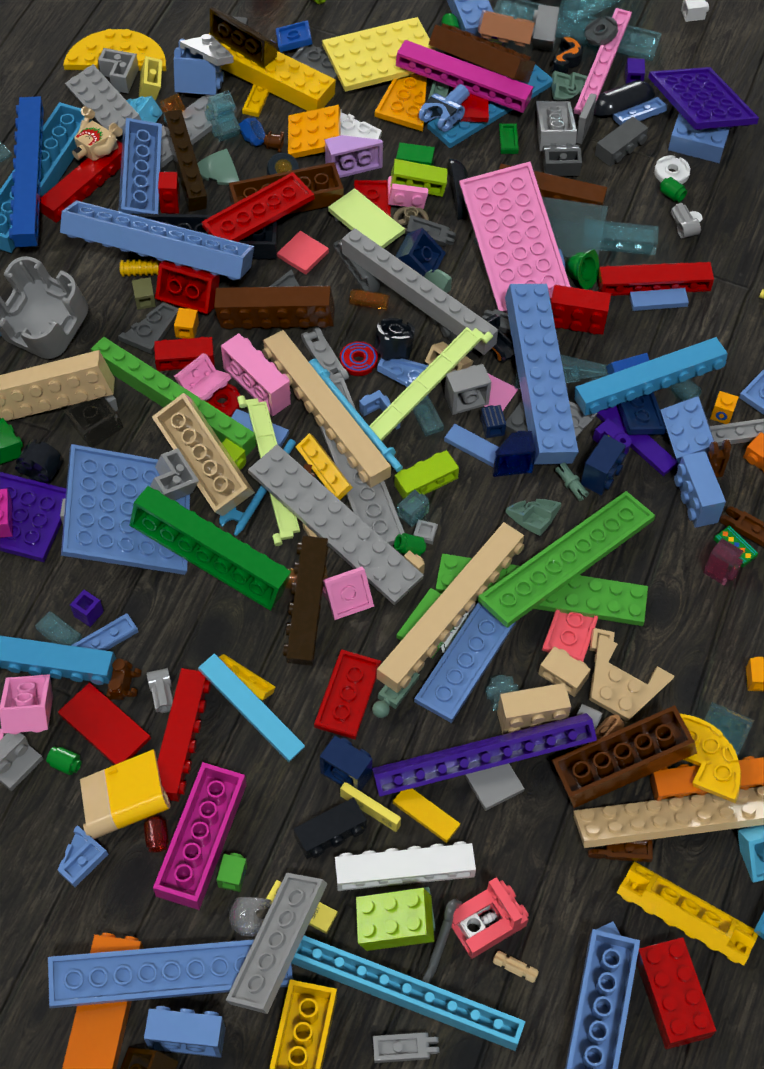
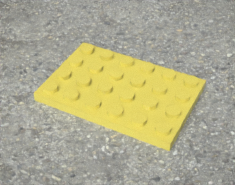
[322,17,436,92]

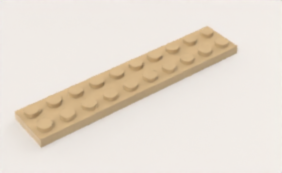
[574,786,764,848]

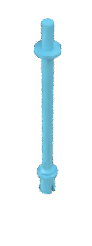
[309,358,403,472]

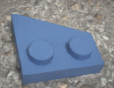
[58,825,109,887]

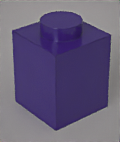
[625,58,645,84]
[70,590,104,627]

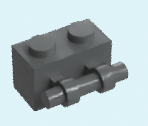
[543,143,582,176]

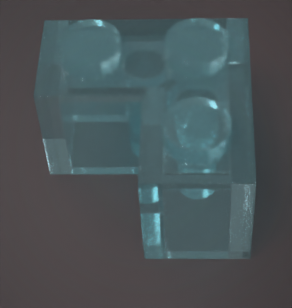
[204,90,241,142]

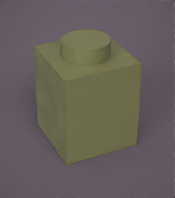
[132,278,156,310]

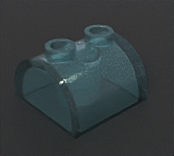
[704,702,754,757]

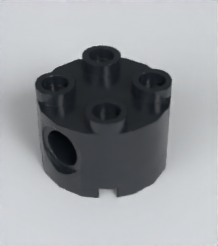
[374,318,415,360]
[15,439,64,484]

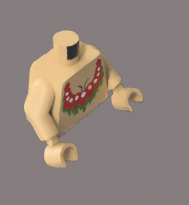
[72,106,123,161]

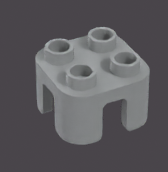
[0,256,88,359]

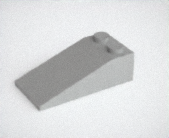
[536,101,577,151]

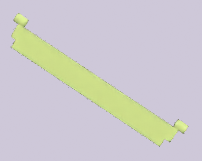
[370,327,493,448]
[237,396,300,546]

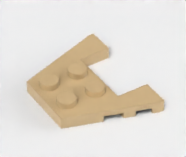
[589,635,674,721]

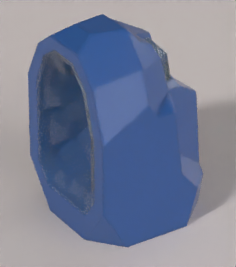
[238,118,265,146]

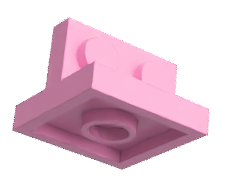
[323,567,374,620]

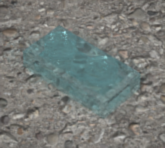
[412,396,444,436]
[35,611,82,646]

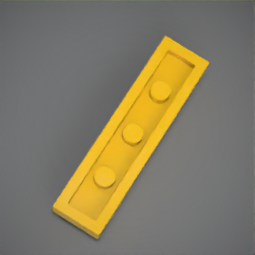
[296,433,353,500]

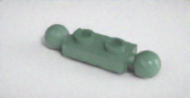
[372,666,424,718]

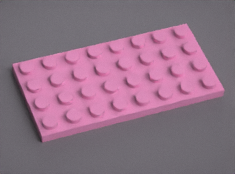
[459,162,570,313]

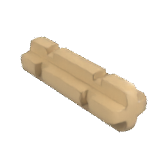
[493,951,539,983]

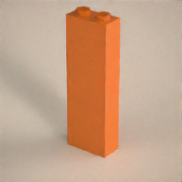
[62,933,144,1069]

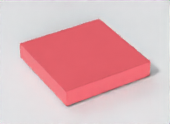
[277,231,329,275]

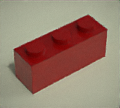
[154,337,215,371]

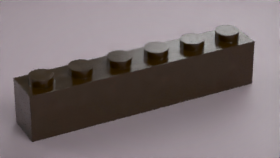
[164,109,207,212]
[283,536,329,666]

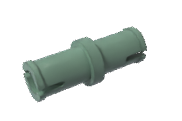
[555,463,589,501]

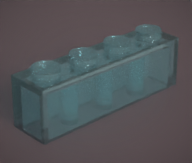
[582,219,659,255]

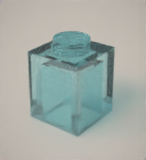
[397,490,429,527]

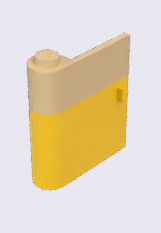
[80,749,171,839]

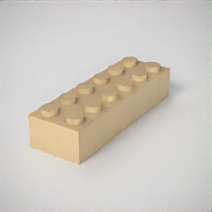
[0,350,115,421]
[152,393,255,516]

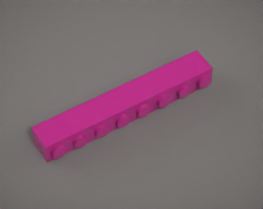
[396,40,533,113]

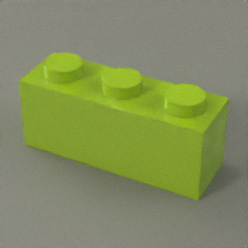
[390,159,447,197]
[394,450,459,504]

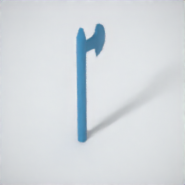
[219,439,296,536]

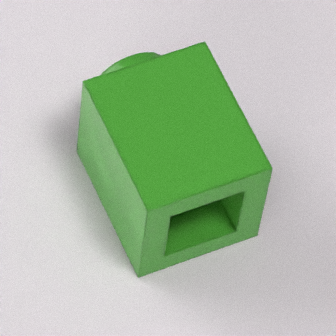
[217,853,247,892]

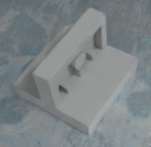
[0,733,43,791]

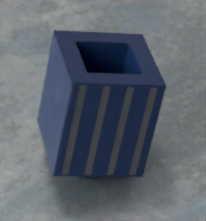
[480,405,506,438]

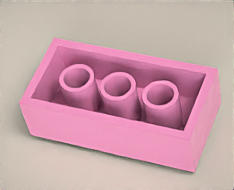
[221,333,291,416]

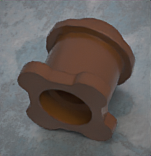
[264,131,284,153]

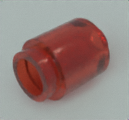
[144,817,169,853]

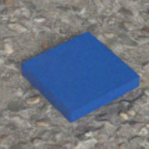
[276,20,313,52]

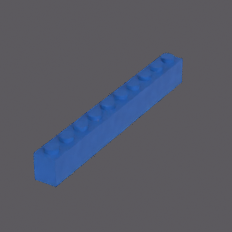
[9,96,44,247]

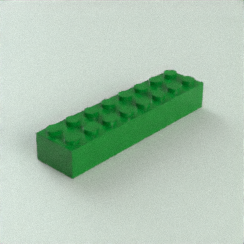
[129,486,291,611]

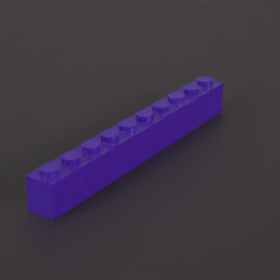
[372,713,597,797]

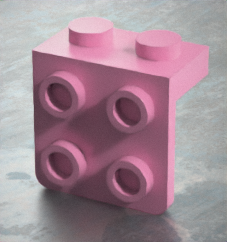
[388,176,428,209]
[174,353,231,400]

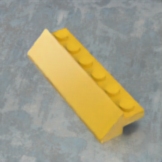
[617,861,758,965]

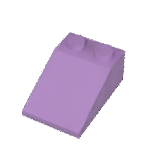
[325,135,383,178]

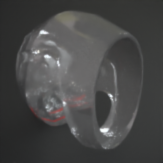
[229,897,272,937]

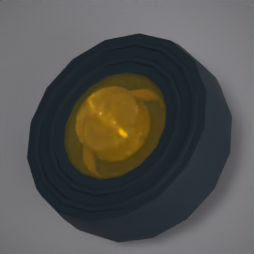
[266,153,299,175]

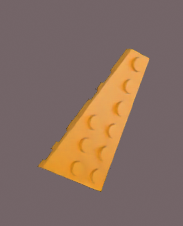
[375,74,427,132]

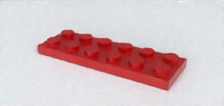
[202,172,314,242]

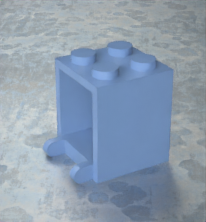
[174,38,224,95]

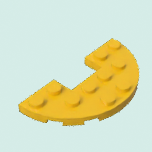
[63,29,167,71]
[680,714,741,803]

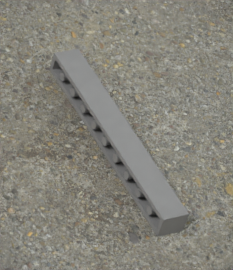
[342,228,498,355]

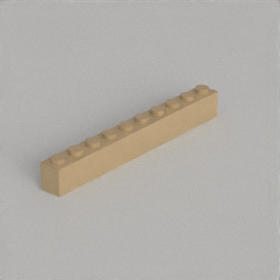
[263,330,391,488]
[377,522,524,693]

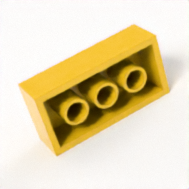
[269,979,337,1069]

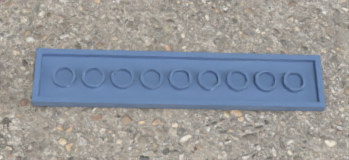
[48,940,293,1008]

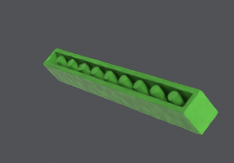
[91,337,256,456]

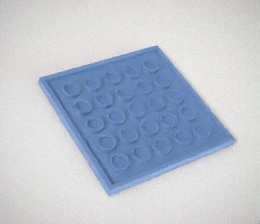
[61,444,190,575]

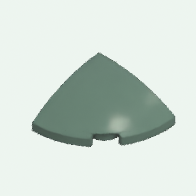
[551,71,588,100]
[197,149,239,185]
[424,269,452,293]
[506,499,561,536]

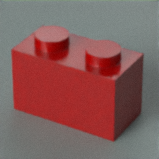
[158,172,180,214]

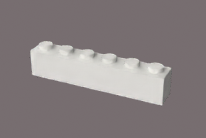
[335,841,476,891]

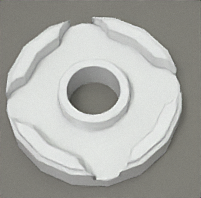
[654,155,690,184]

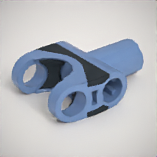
[419,84,470,132]

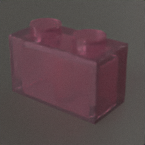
[703,538,744,586]

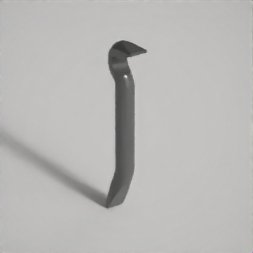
[422,899,462,984]

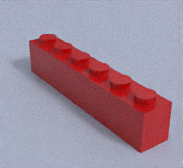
[40,140,122,223]
[597,262,714,296]
[157,668,211,802]

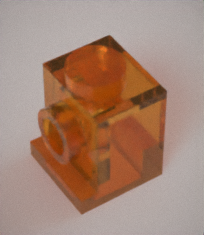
[160,93,186,113]

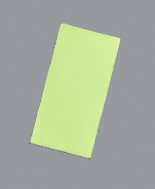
[328,188,405,248]

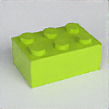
[356,888,434,951]

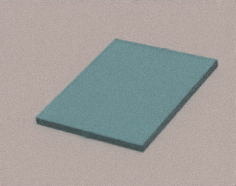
[543,197,608,258]

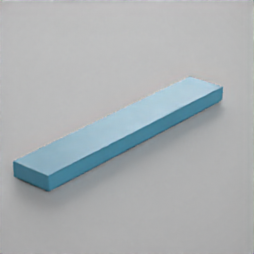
[198,653,305,762]

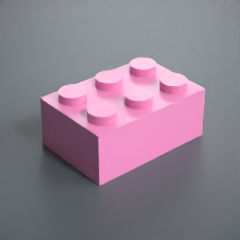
[0,674,53,734]

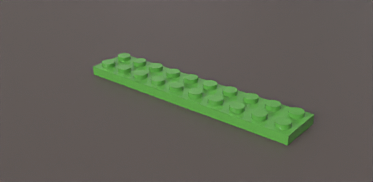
[478,491,656,628]
[436,554,648,626]

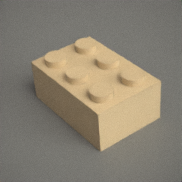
[497,683,571,735]

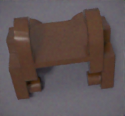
[106,659,142,700]

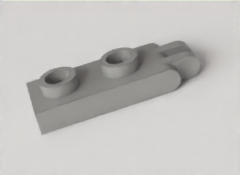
[373,1033,440,1063]

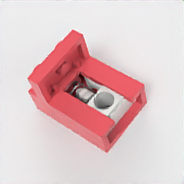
[451,877,529,959]

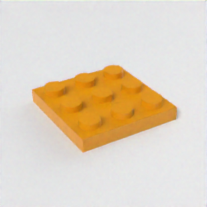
[288,105,341,158]

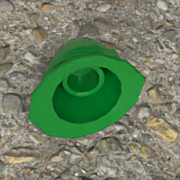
[566,249,599,290]

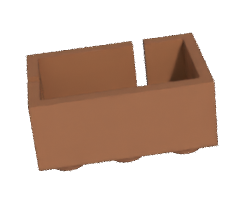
[478,10,535,47]

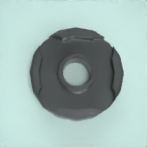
[584,16,618,46]

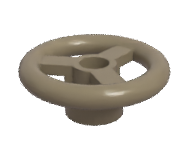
[393,206,429,233]

